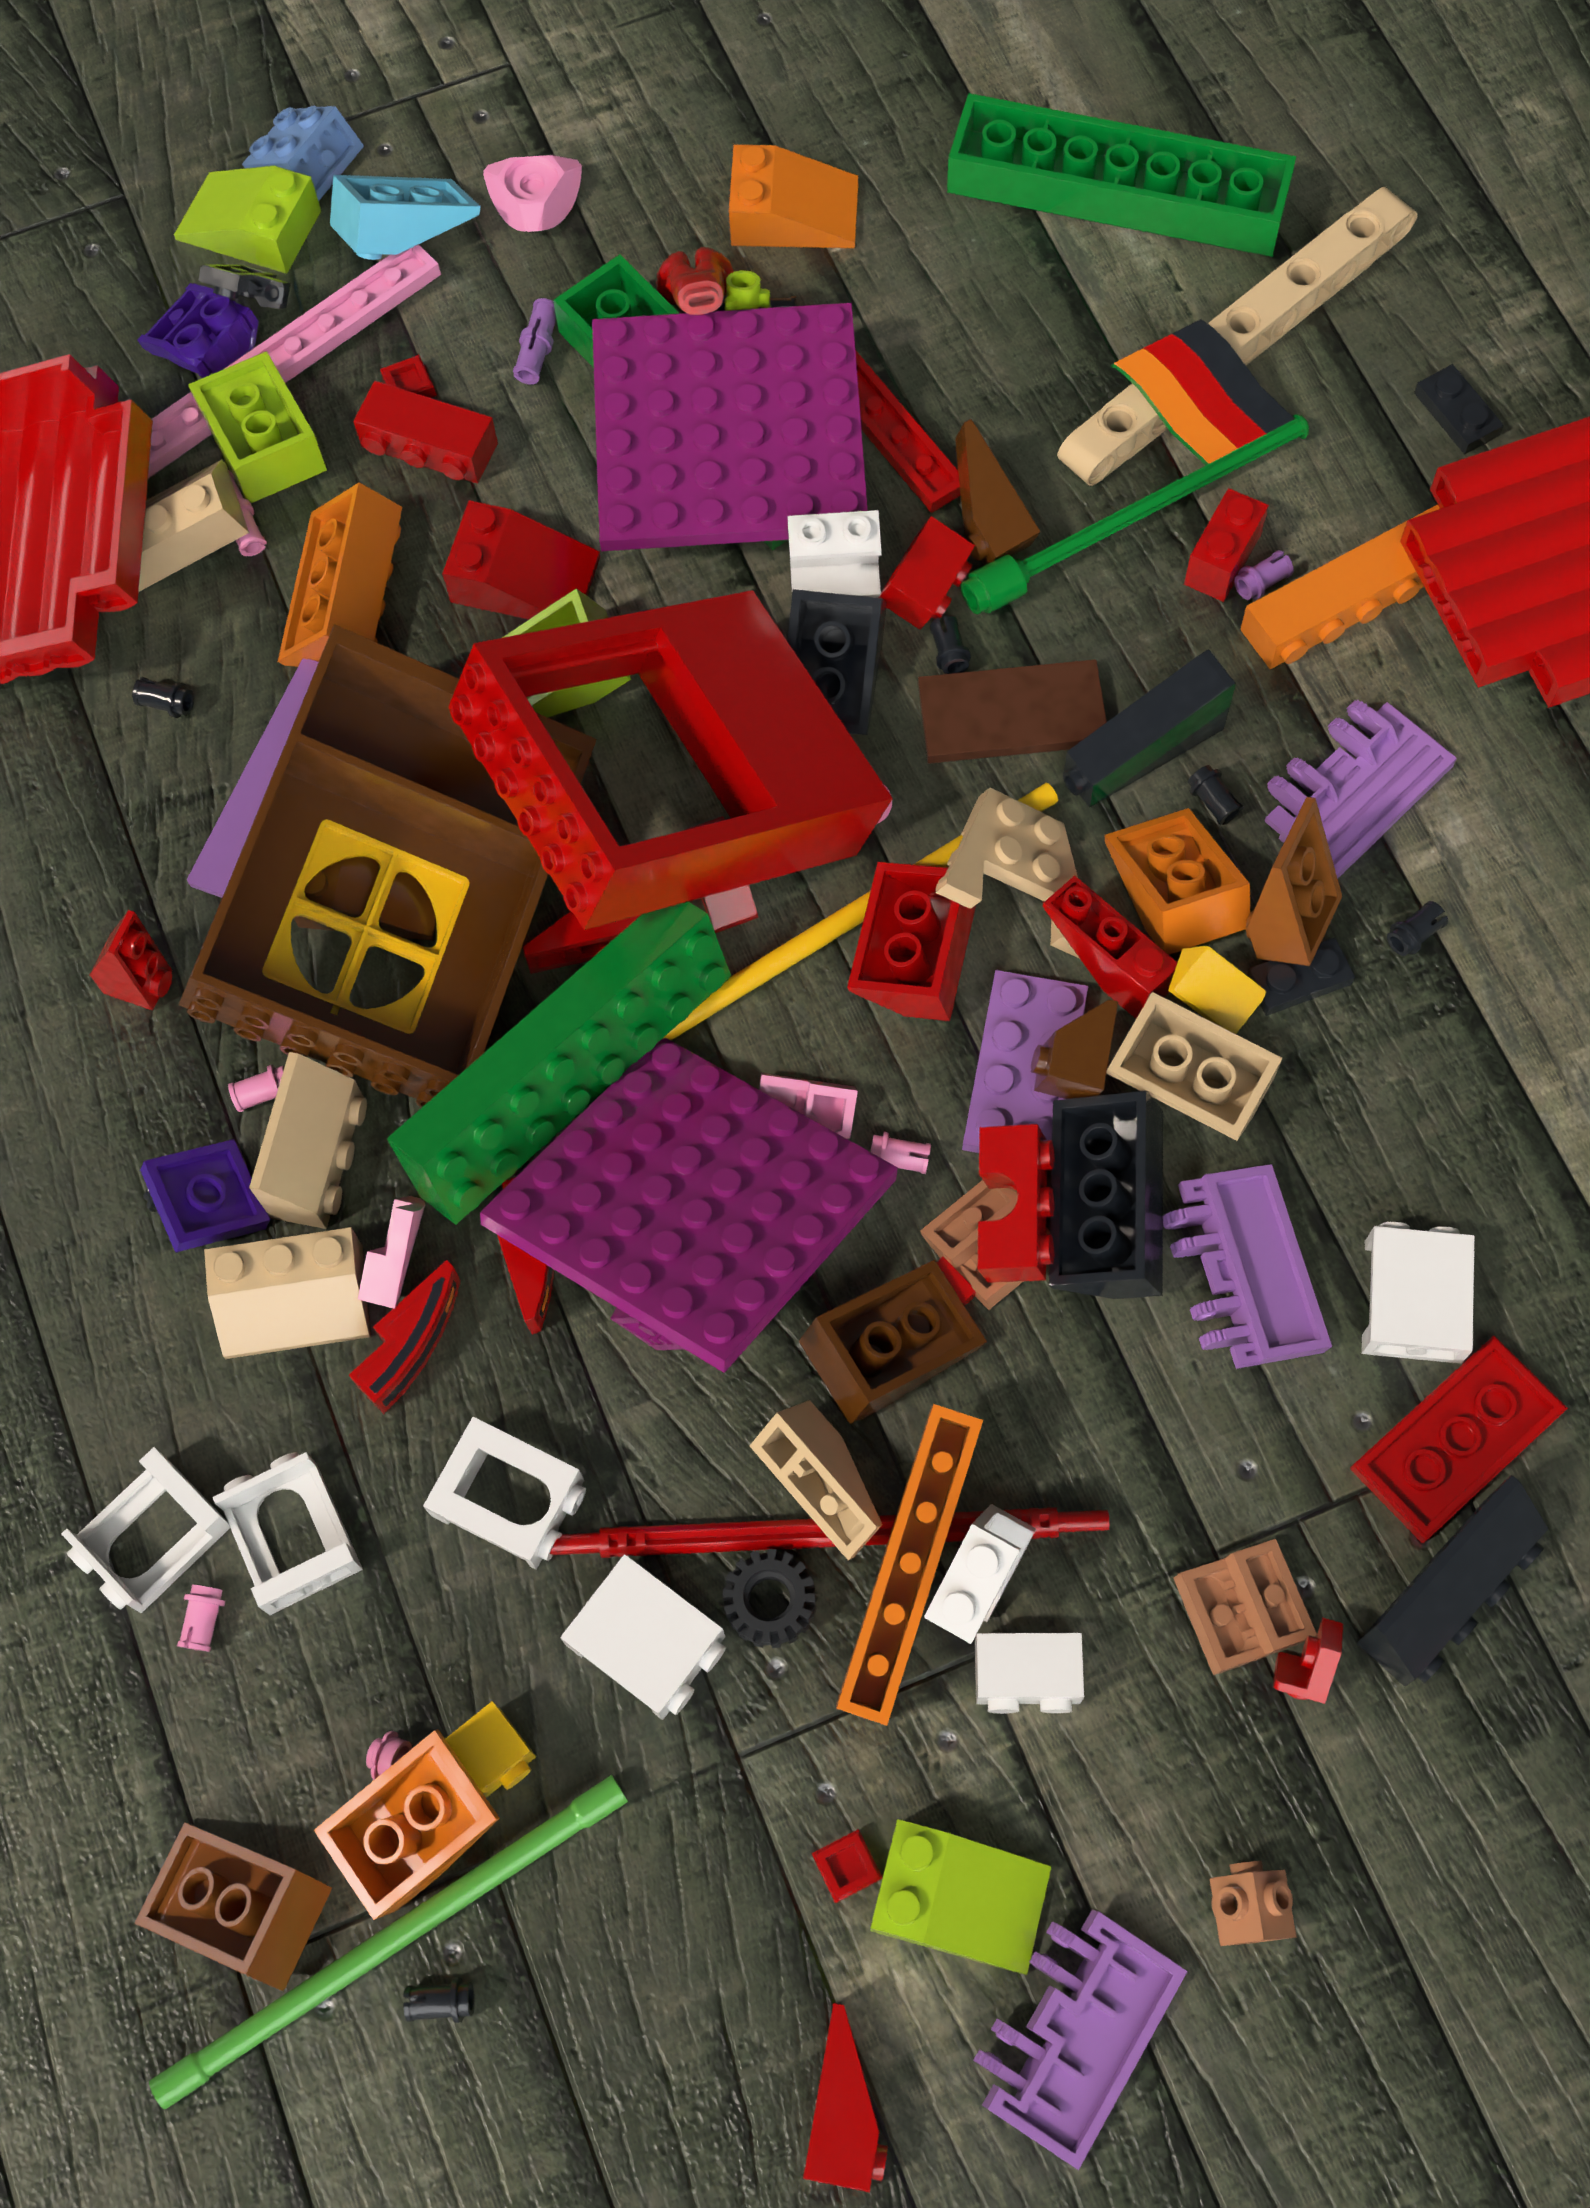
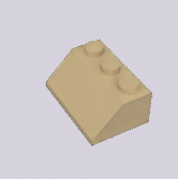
[139,460,249,592]
[1106,992,1282,1141]
[249,1052,367,1229]
[204,1227,371,1359]

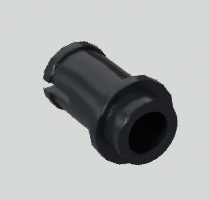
[930,615,971,674]
[132,677,194,718]
[1188,765,1244,825]
[1387,901,1448,956]
[403,1977,475,2023]

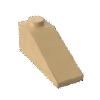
[750,1400,882,1560]

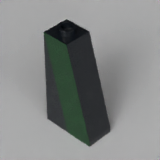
[1063,649,1236,808]

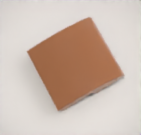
[920,1180,1050,1310]
[1173,1539,1317,1676]

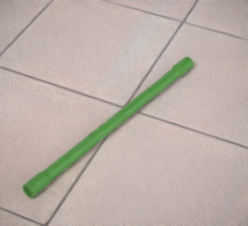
[149,1775,628,2110]

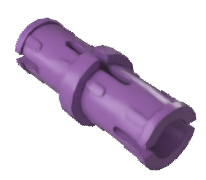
[513,298,556,385]

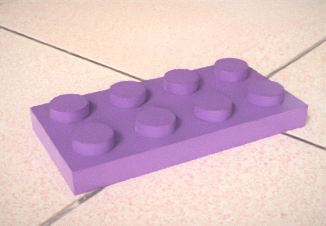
[962,970,1088,1153]

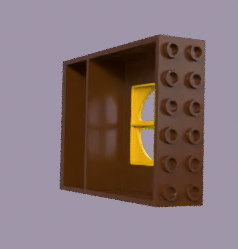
[179,624,597,1107]

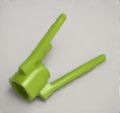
[725,270,771,311]

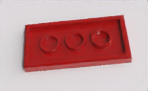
[1350,1336,1568,1544]

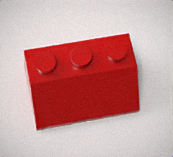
[847,862,977,1021]

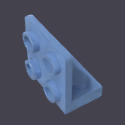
[242,106,364,201]

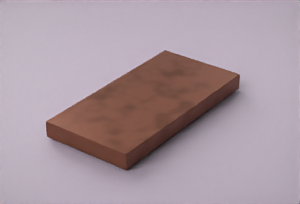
[918,659,1106,764]

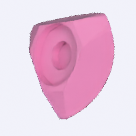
[484,155,582,232]

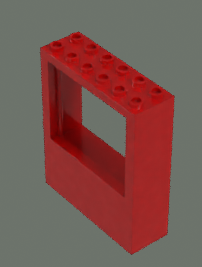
[448,590,893,930]

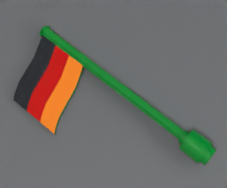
[961,319,1310,615]

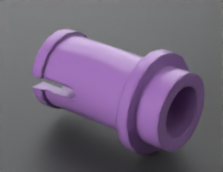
[1234,550,1294,600]

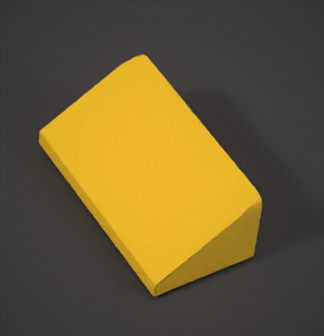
[1168,946,1266,1034]

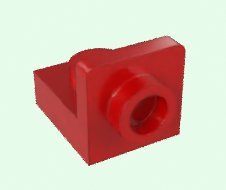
[1273,1618,1343,1704]

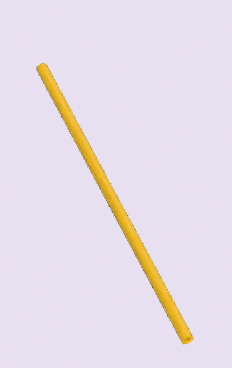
[664,783,1058,1040]

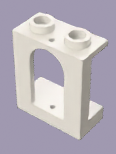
[423,1417,586,1570]
[61,1447,230,1613]
[212,1452,363,1615]

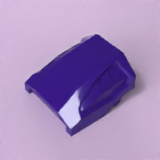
[137,283,259,378]

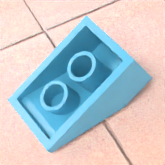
[330,175,480,260]

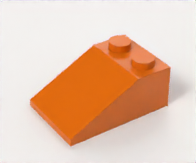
[729,145,858,248]
[1104,808,1250,955]
[314,1729,500,1920]

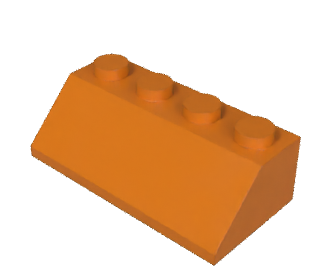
[278,482,402,667]

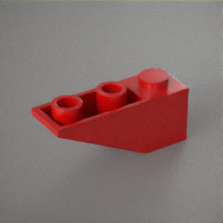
[1042,875,1178,1019]
[90,910,173,1011]

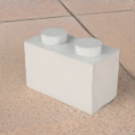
[975,1633,1084,1713]

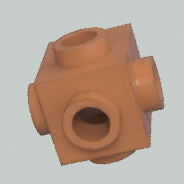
[1210,1861,1297,1946]

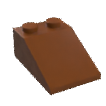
[1246,797,1342,966]
[135,1822,332,1992]

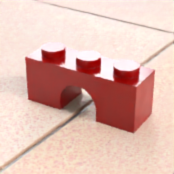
[978,1124,1055,1283]

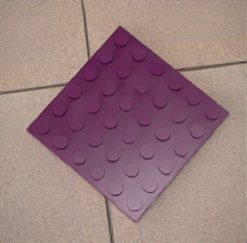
[592,303,868,551]
[480,1038,898,1373]

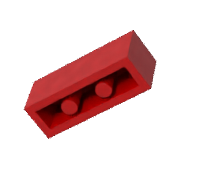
[353,381,498,484]

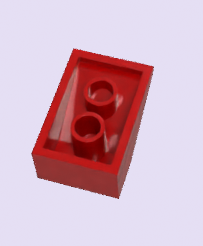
[442,500,600,619]

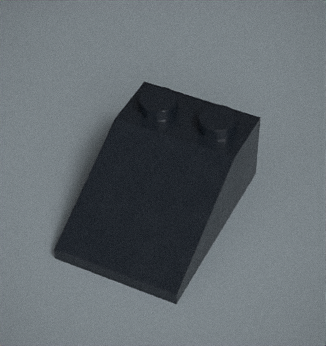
[787,589,887,735]

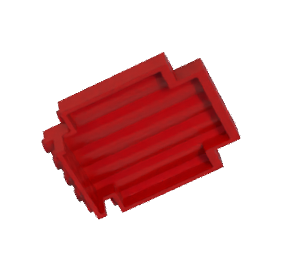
[0,354,153,684]
[1400,416,1590,708]

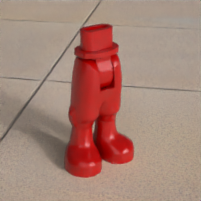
[656,247,734,315]

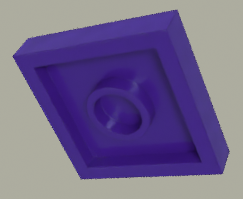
[140,1139,270,1253]

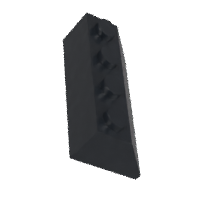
[1049,1091,1163,1299]
[1357,1475,1548,1687]

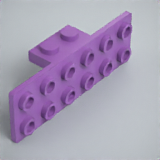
[187,659,319,898]

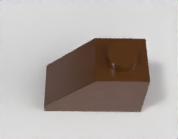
[1031,999,1118,1099]

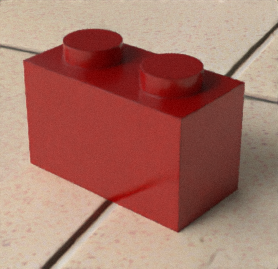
[1184,488,1269,602]
[878,516,975,630]

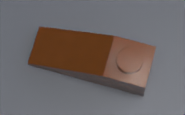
[955,419,1040,566]

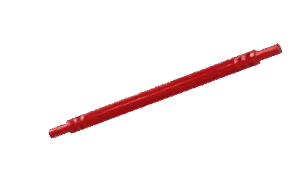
[550,1507,1109,1558]

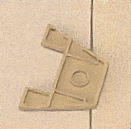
[936,788,1080,959]

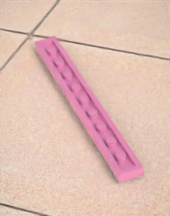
[148,244,441,478]

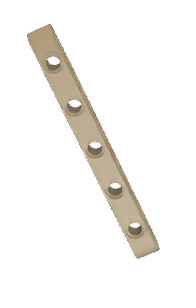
[1057,187,1418,486]

